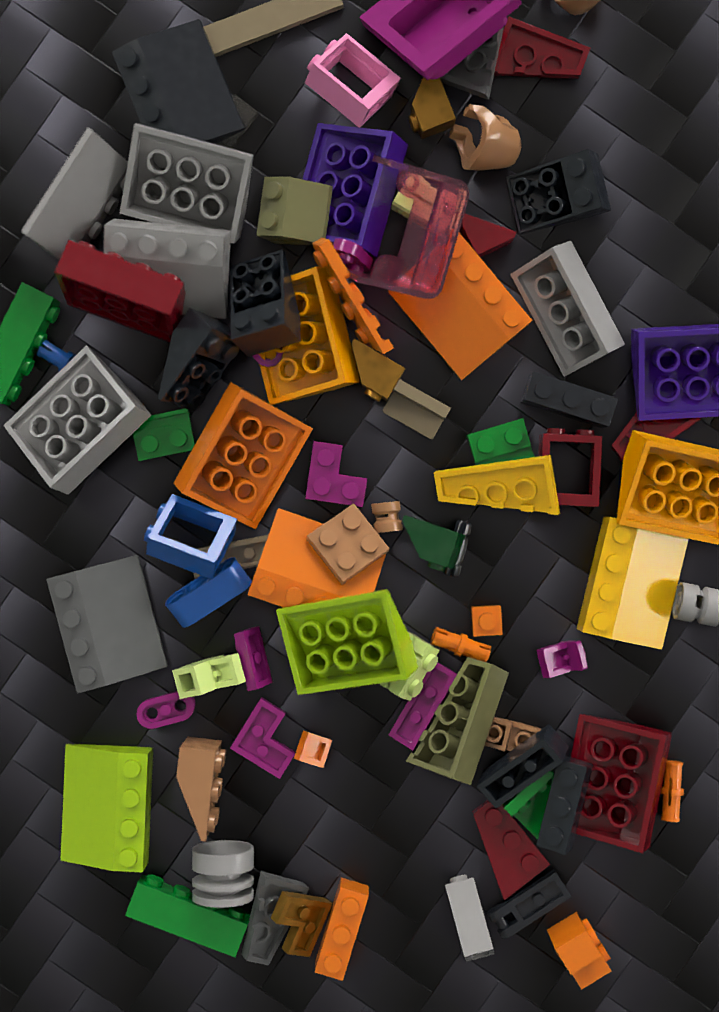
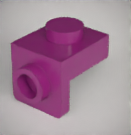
[536,640,588,678]

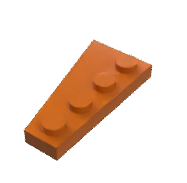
[312,238,394,354]

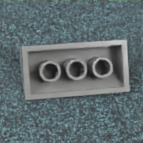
[510,241,625,377]

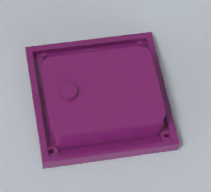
[359,0,522,80]

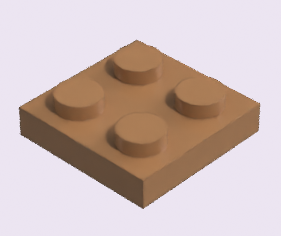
[306,503,390,585]

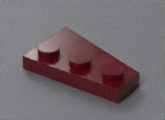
[494,16,591,79]
[611,412,701,463]
[472,799,550,901]

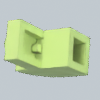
[172,653,246,699]

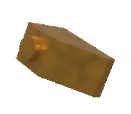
[408,77,456,140]
[351,338,405,402]

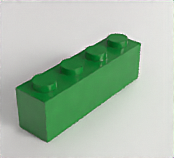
[0,282,60,406]
[125,874,250,957]

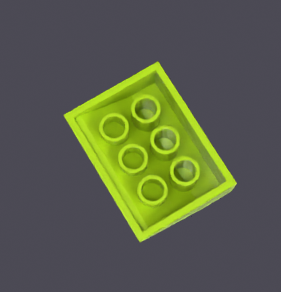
[276,590,418,695]
[61,744,153,872]

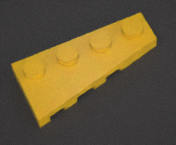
[433,455,560,515]

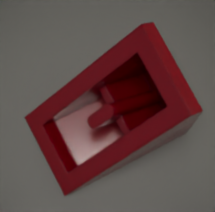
[457,212,516,258]

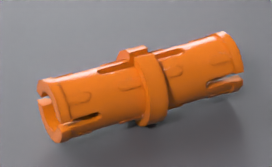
[430,626,491,662]
[660,760,684,822]

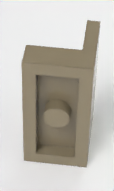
[383,379,451,439]

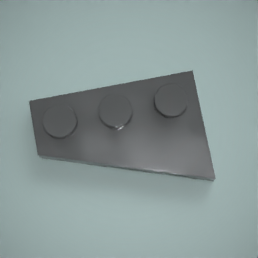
[440,27,504,100]
[241,871,309,965]

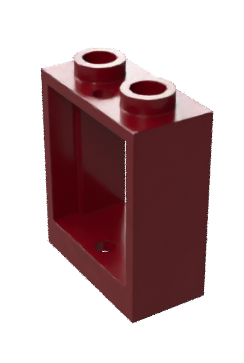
[538,428,602,507]

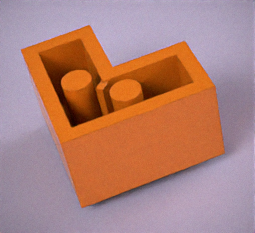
[547,912,612,990]

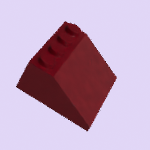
[55,240,186,343]
[571,714,672,853]

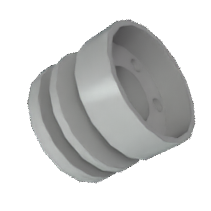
[192,840,254,908]

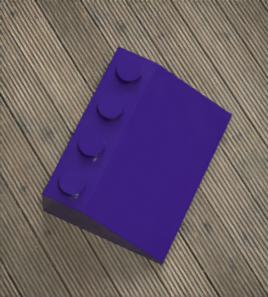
[303,123,408,257]
[631,324,719,421]

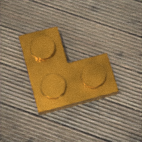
[271,891,332,957]

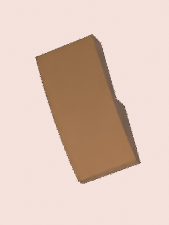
[484,717,542,751]

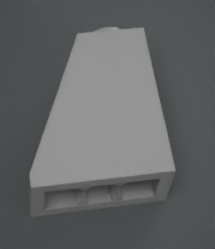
[445,875,494,962]

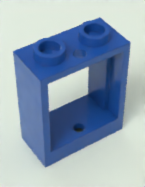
[144,494,237,579]

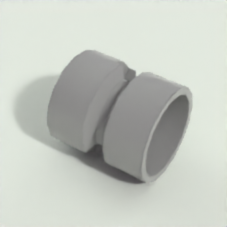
[672,582,719,627]

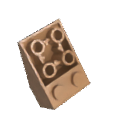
[176,737,226,841]

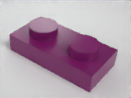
[234,626,273,691]

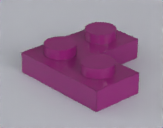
[305,441,367,507]
[230,697,296,779]

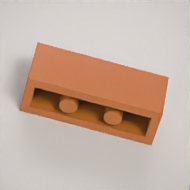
[315,877,369,981]

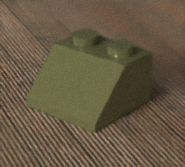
[257,177,333,245]

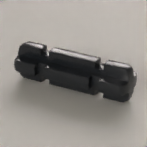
[444,520,472,577]

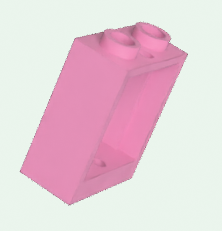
[305,33,401,128]

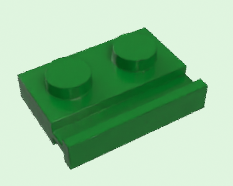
[133,409,196,462]
[466,418,535,465]

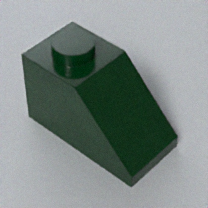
[402,515,465,572]

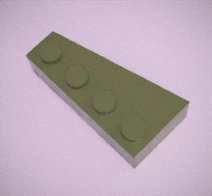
[406,657,509,785]

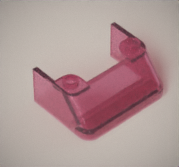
[347,155,469,299]

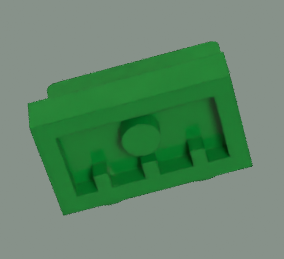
[502,770,554,840]

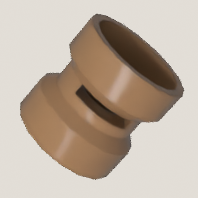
[371,501,403,533]

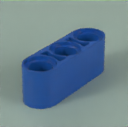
[165,557,252,628]

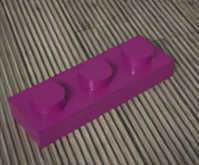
[388,662,457,751]

